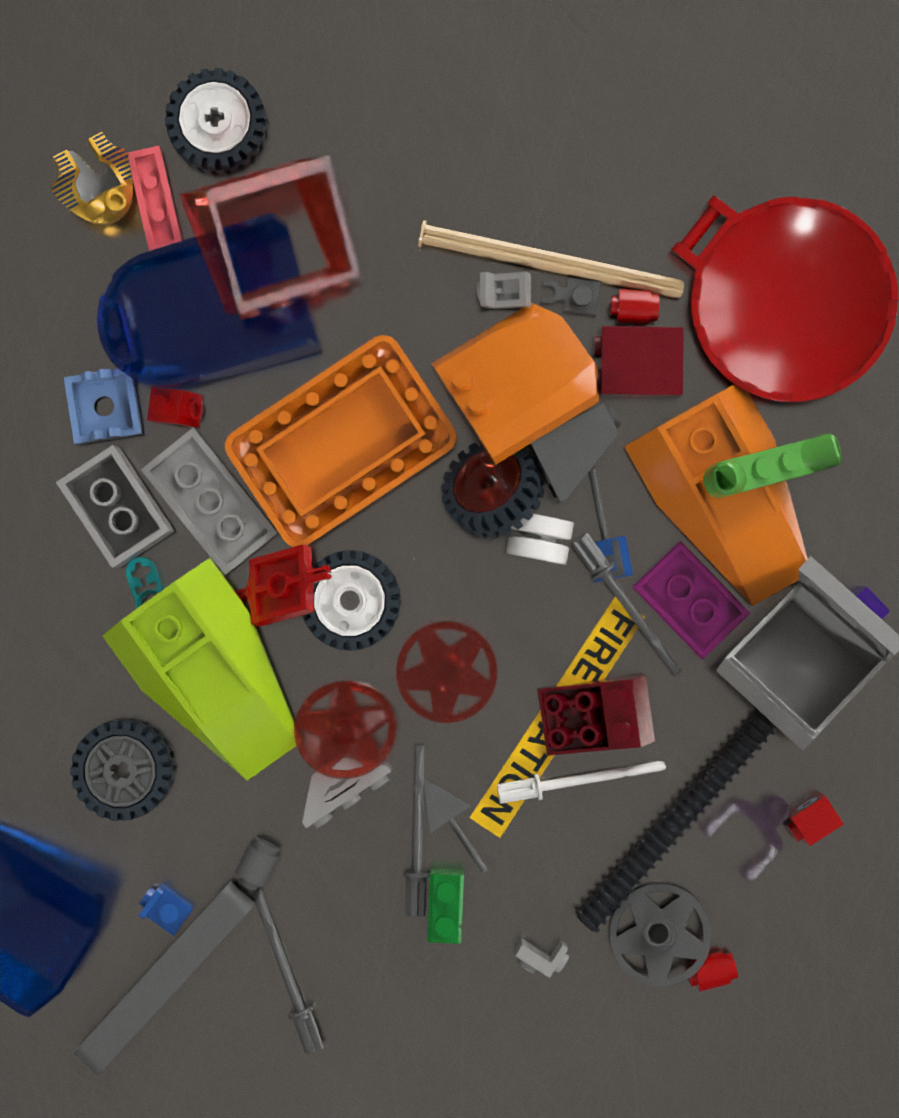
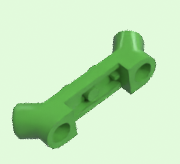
[703,433,842,498]

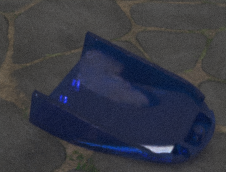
[97,212,321,387]

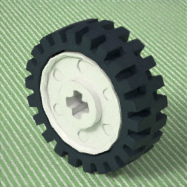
[165,68,267,173]

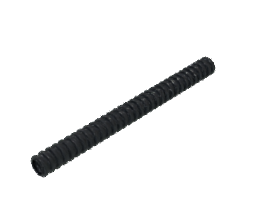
[575,711,776,933]

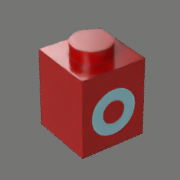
[786,792,844,846]

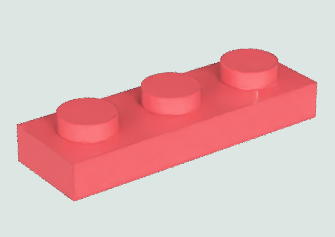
[128,145,184,254]

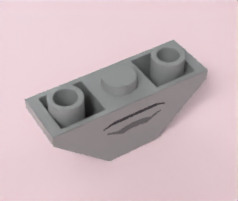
[302,754,392,828]

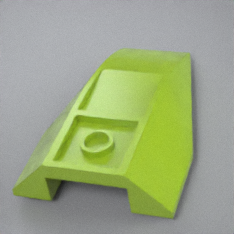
[102,558,302,781]

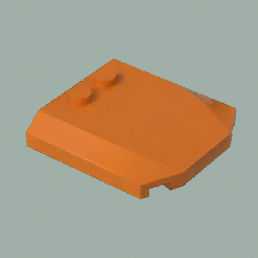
[431,303,599,464]

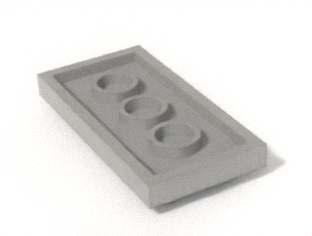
[141,428,278,575]

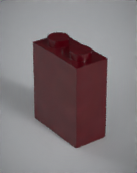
[593,326,684,398]

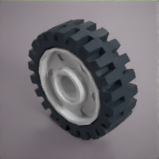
[302,550,400,651]

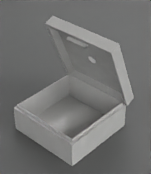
[716,556,899,751]

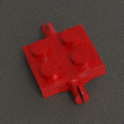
[235,544,332,627]

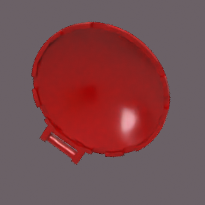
[671,195,899,402]

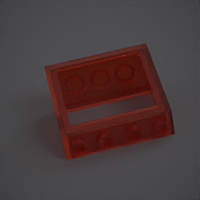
[180,155,360,319]

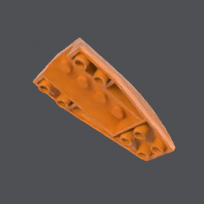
[624,384,808,606]

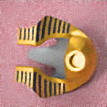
[51,132,133,225]

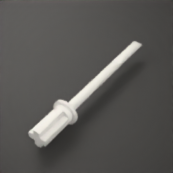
[497,761,666,804]

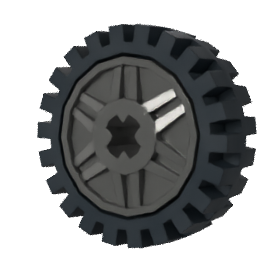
[70,719,174,821]

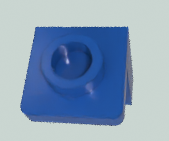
[138,883,195,936]

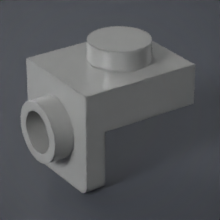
[477,272,531,310]
[514,938,569,978]

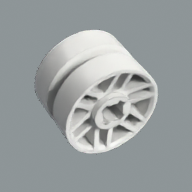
[505,514,574,565]

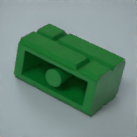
[427,868,464,944]

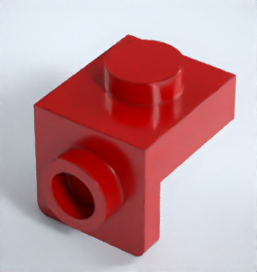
[147,387,203,428]

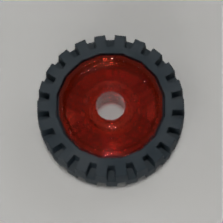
[441,442,545,539]

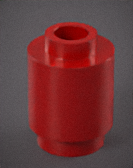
[610,289,660,324]
[686,951,738,992]

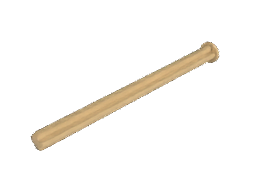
[418,220,684,299]

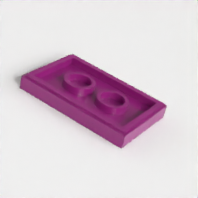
[631,540,751,660]

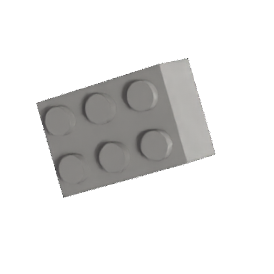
[56,445,175,568]

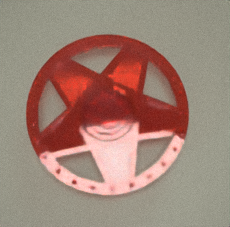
[396,622,497,723]
[294,681,396,779]

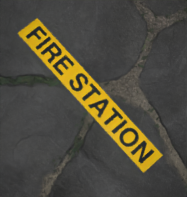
[470,597,645,838]

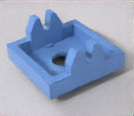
[64,367,143,445]

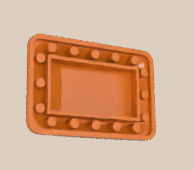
[225,335,457,547]

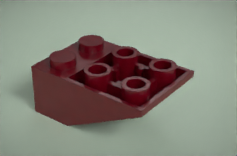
[538,675,655,756]

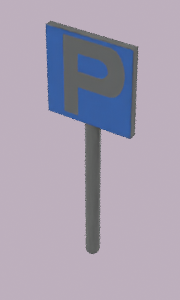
[589,467,633,583]

